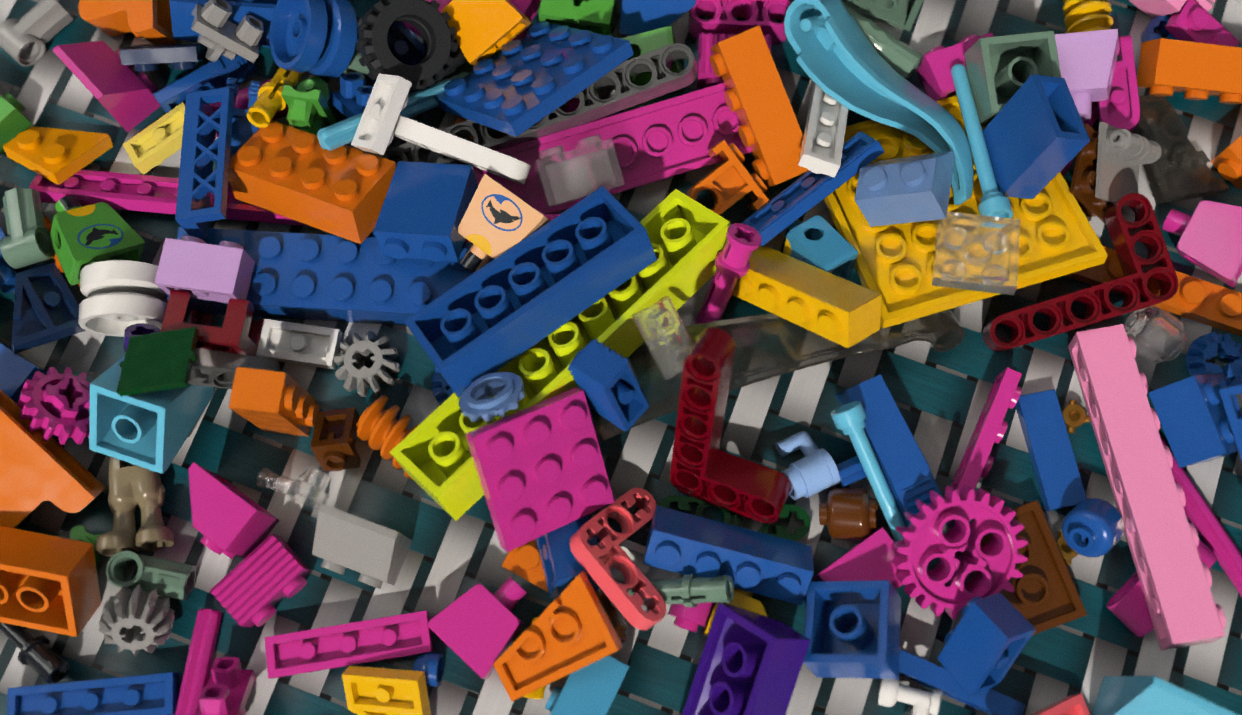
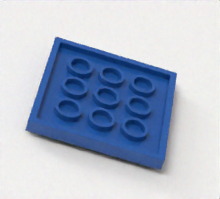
[434,21,634,137]

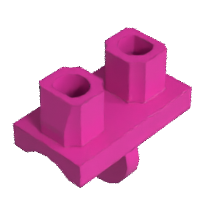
[194,657,255,715]

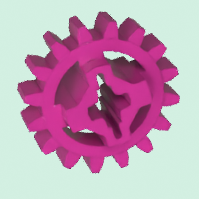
[17,367,90,445]

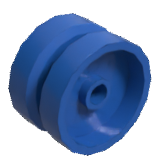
[269,0,357,79]

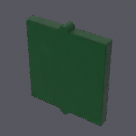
[116,327,199,396]

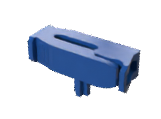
[835,374,943,527]

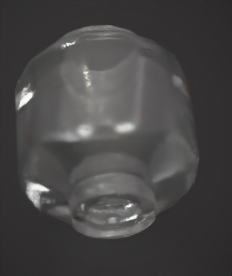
[1124,306,1187,363]

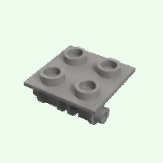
[1095,122,1161,211]

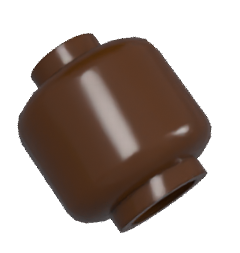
[819,488,878,540]

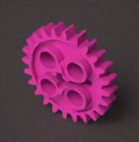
[891,485,1028,619]

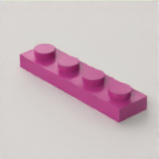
[951,367,1022,520]
[264,610,434,679]

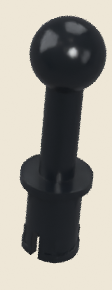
[0,622,70,684]

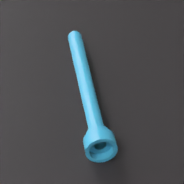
[951,64,1013,226]
[830,401,906,542]

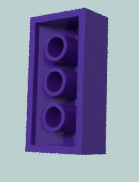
[682,603,811,715]

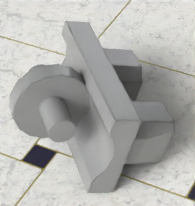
[191,0,263,63]

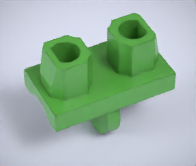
[281,77,336,135]

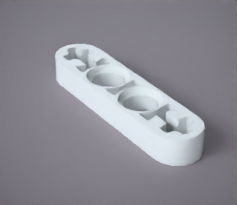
[393,115,531,185]

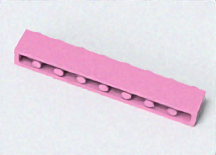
[1068,324,1226,650]

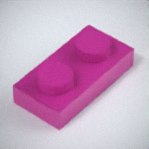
[1165,0,1240,47]

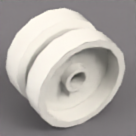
[78,260,168,337]

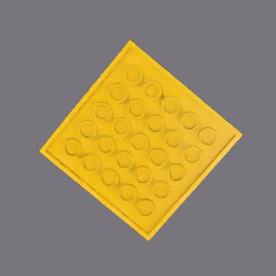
[823,95,1108,329]

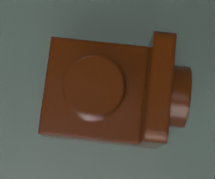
[310,407,361,472]

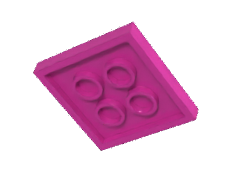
[466,387,615,552]

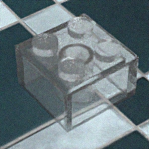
[533,134,625,209]

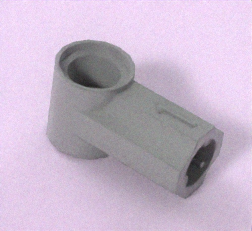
[0,0,73,66]

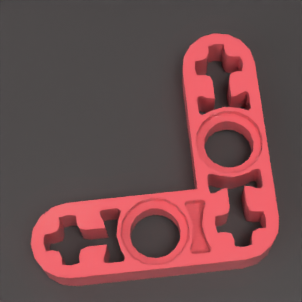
[569,487,666,630]

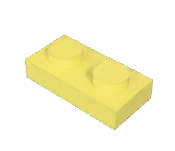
[123,102,185,175]

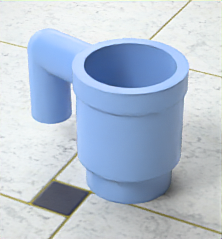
[775,431,840,500]

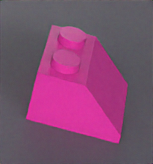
[52,41,160,132]
[188,462,279,559]

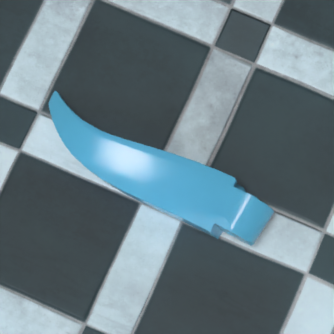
[784,0,974,205]

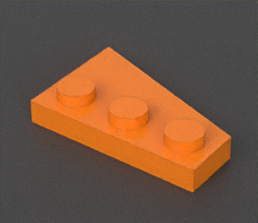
[493,571,623,701]

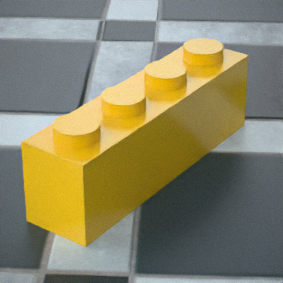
[732,245,882,348]

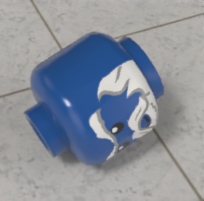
[1061,498,1125,557]

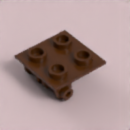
[1069,123,1112,224]

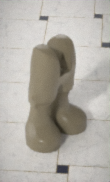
[95,457,174,556]

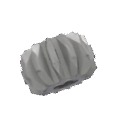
[333,330,401,397]
[99,585,175,657]

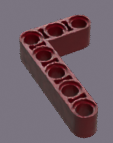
[982,193,1179,352]
[670,327,792,523]

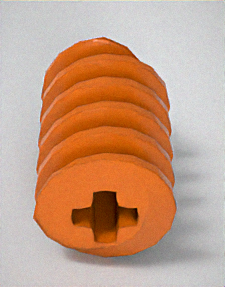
[356,395,419,480]

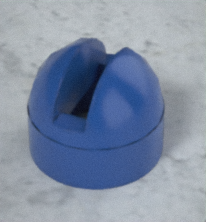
[412,652,444,687]

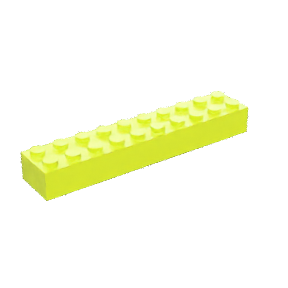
[390,189,731,521]

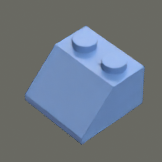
[854,151,955,227]

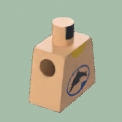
[458,174,550,273]

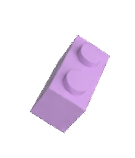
[154,236,255,303]

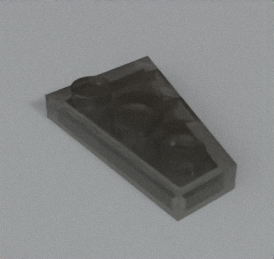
[1132,95,1230,204]

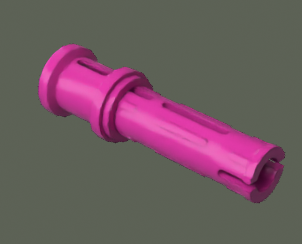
[695,223,762,330]

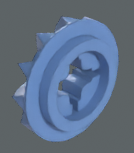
[459,372,525,422]

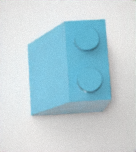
[89,356,214,474]

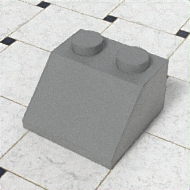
[312,503,412,589]

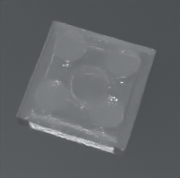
[932,212,1020,295]

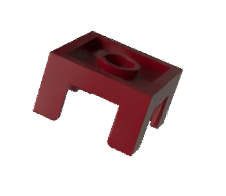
[160,289,264,356]

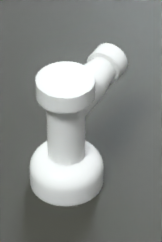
[878,679,943,715]

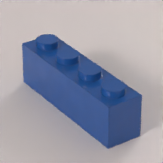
[643,505,814,605]

